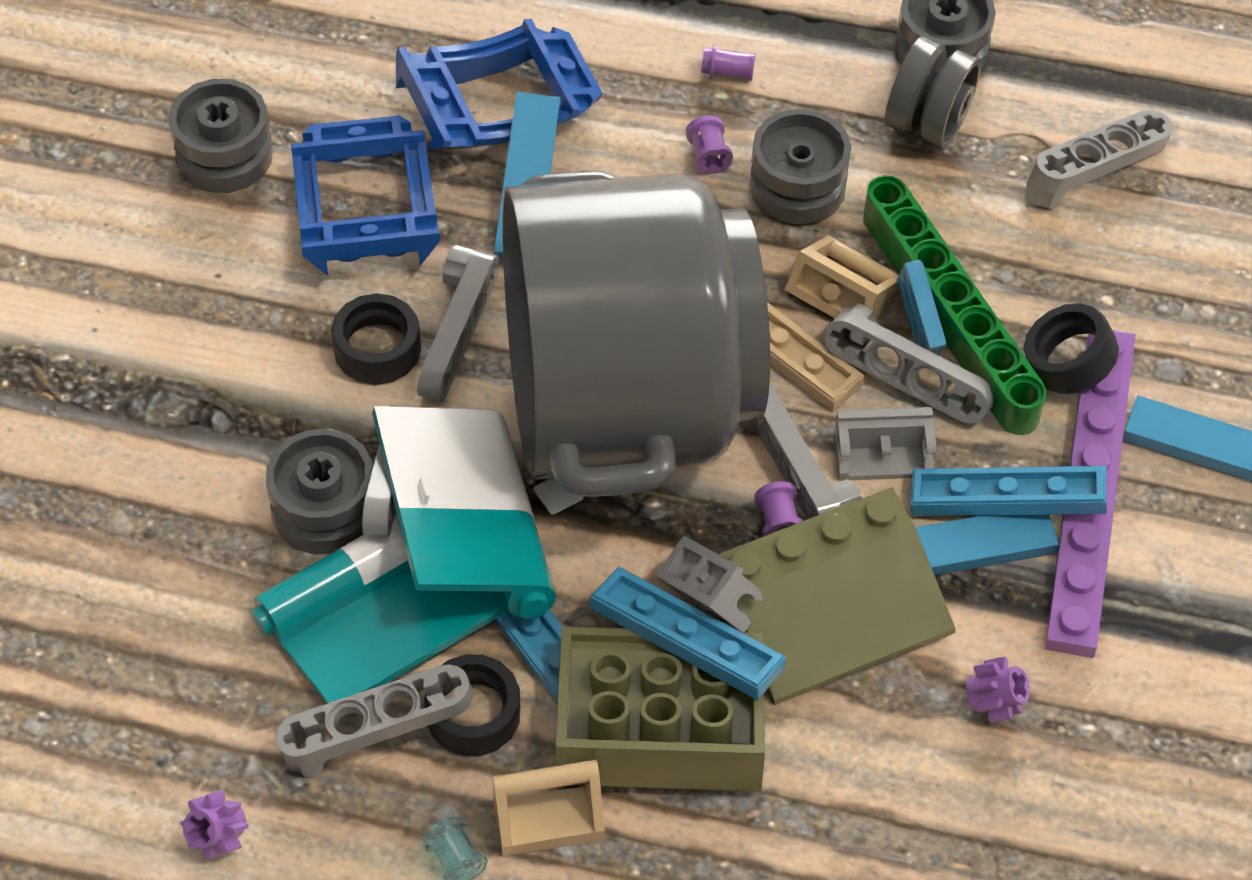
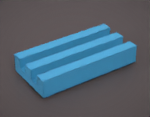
[896,260,947,356]

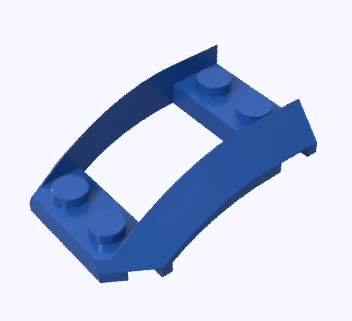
[396,19,603,150]
[291,115,440,276]

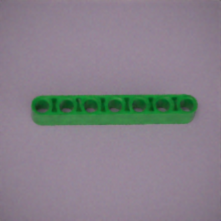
[863,175,1046,435]

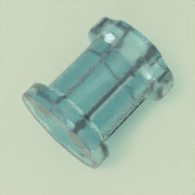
[422,816,488,880]

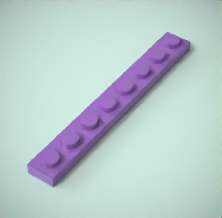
[1045,330,1136,658]

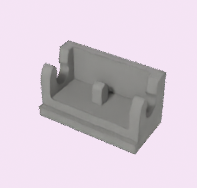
[833,407,936,481]
[655,535,762,634]

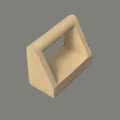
[785,235,900,320]
[492,760,605,857]

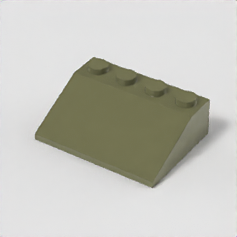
[719,487,956,705]
[555,626,765,791]

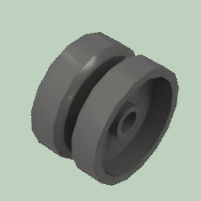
[895,0,996,71]
[885,36,982,148]
[169,79,273,193]
[749,109,852,225]
[266,429,373,554]

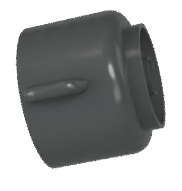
[502,170,770,497]

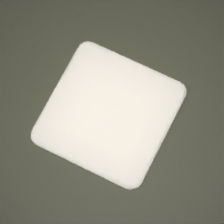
[534,478,583,514]

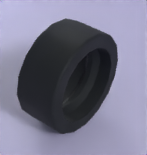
[331,293,421,385]
[1023,303,1119,394]
[424,654,521,756]

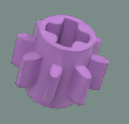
[966,656,1030,723]
[181,790,249,859]

